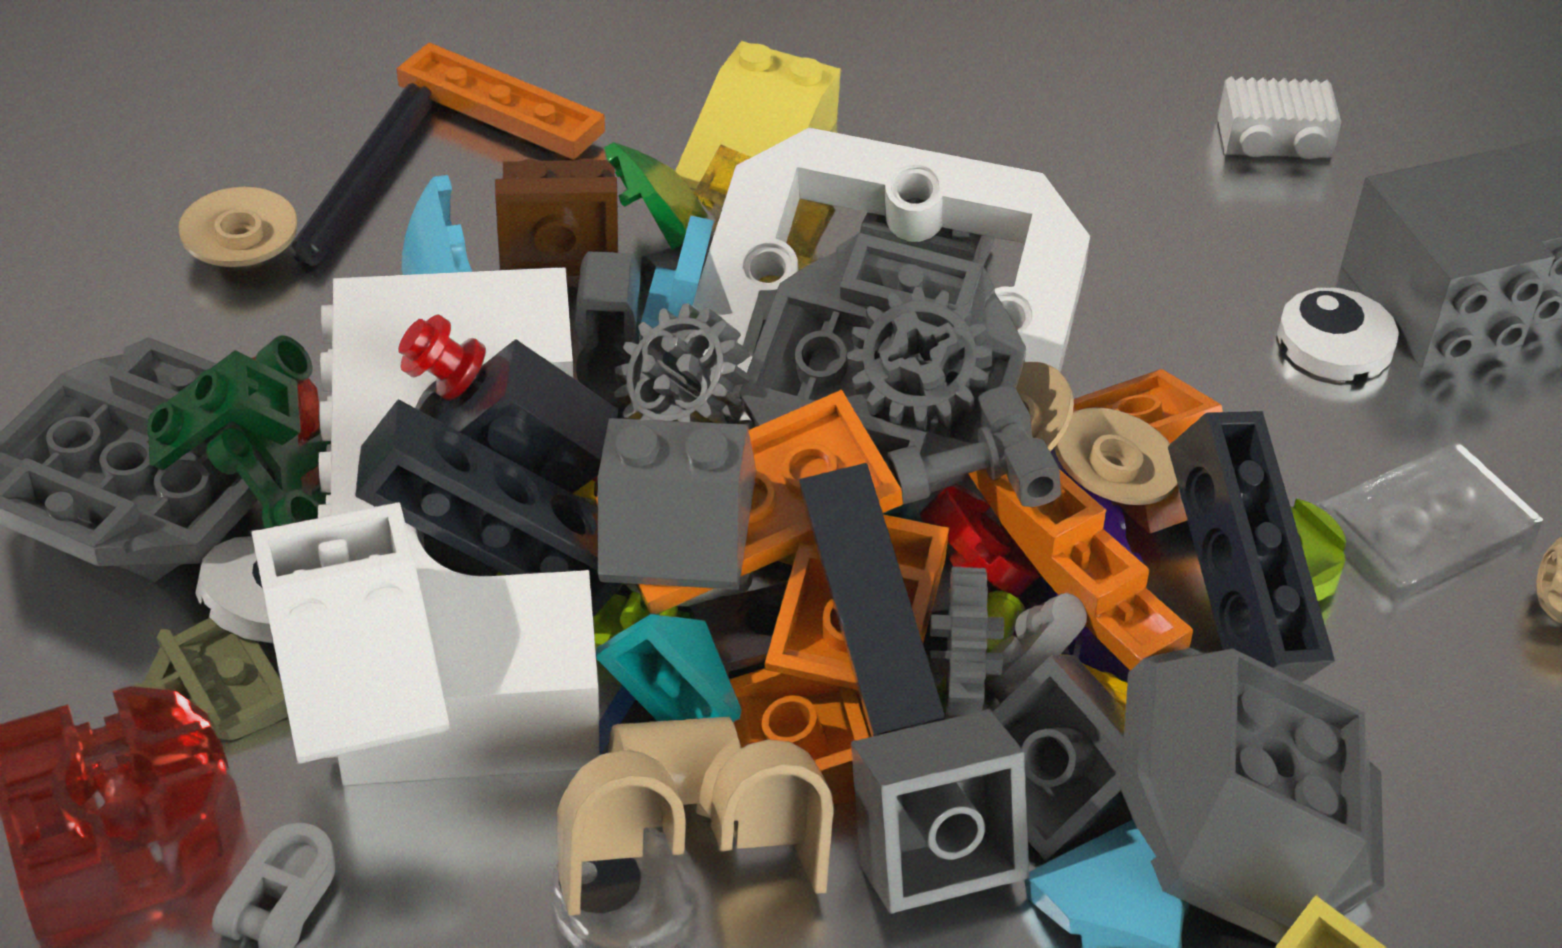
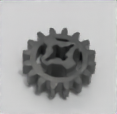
[847,287,992,432]

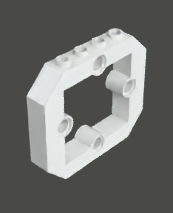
[692,128,1090,430]

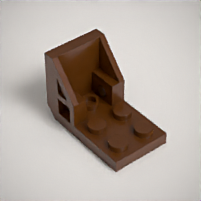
[495,158,618,287]

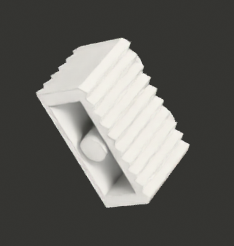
[1218,76,1342,159]

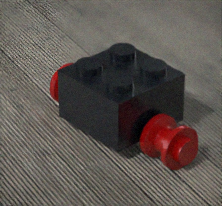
[398,314,618,497]

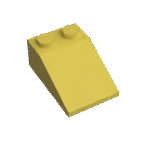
[675,41,841,198]

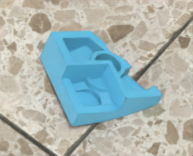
[401,175,472,275]

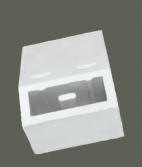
[252,502,450,764]

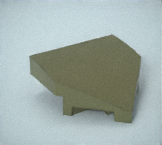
[126,618,288,741]

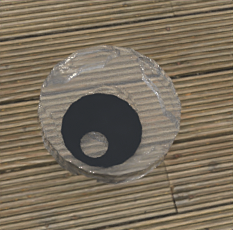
[550,828,699,948]

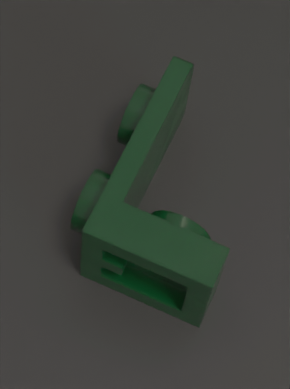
[147,350,301,470]

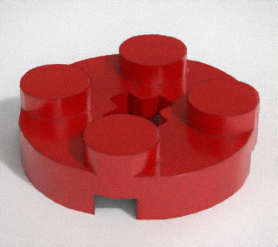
[920,484,1041,599]

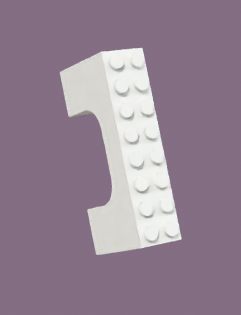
[318,267,600,786]

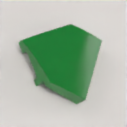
[604,142,708,250]

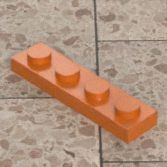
[396,42,605,160]

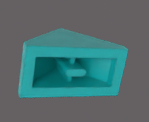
[595,614,742,722]

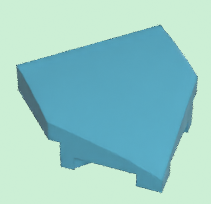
[640,216,714,340]
[1024,819,1190,948]

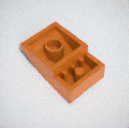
[1073,369,1223,533]
[765,514,949,690]
[730,668,872,804]

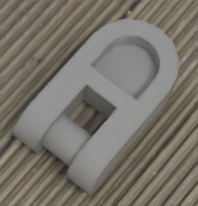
[984,593,1087,704]
[212,822,336,948]

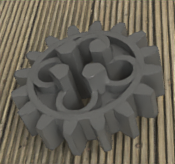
[614,303,750,424]
[929,567,1004,719]

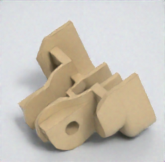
[557,717,833,915]

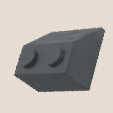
[598,418,756,589]
[992,655,1126,861]

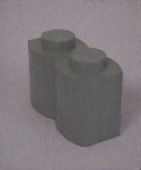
[574,252,641,393]

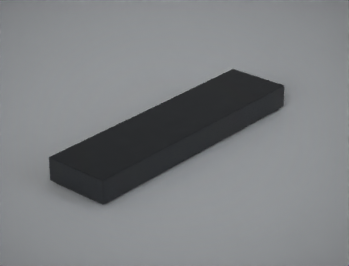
[799,463,945,737]

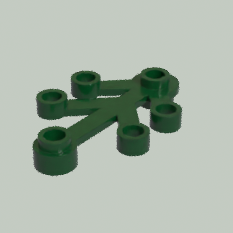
[207,335,331,529]

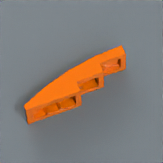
[968,469,1193,671]

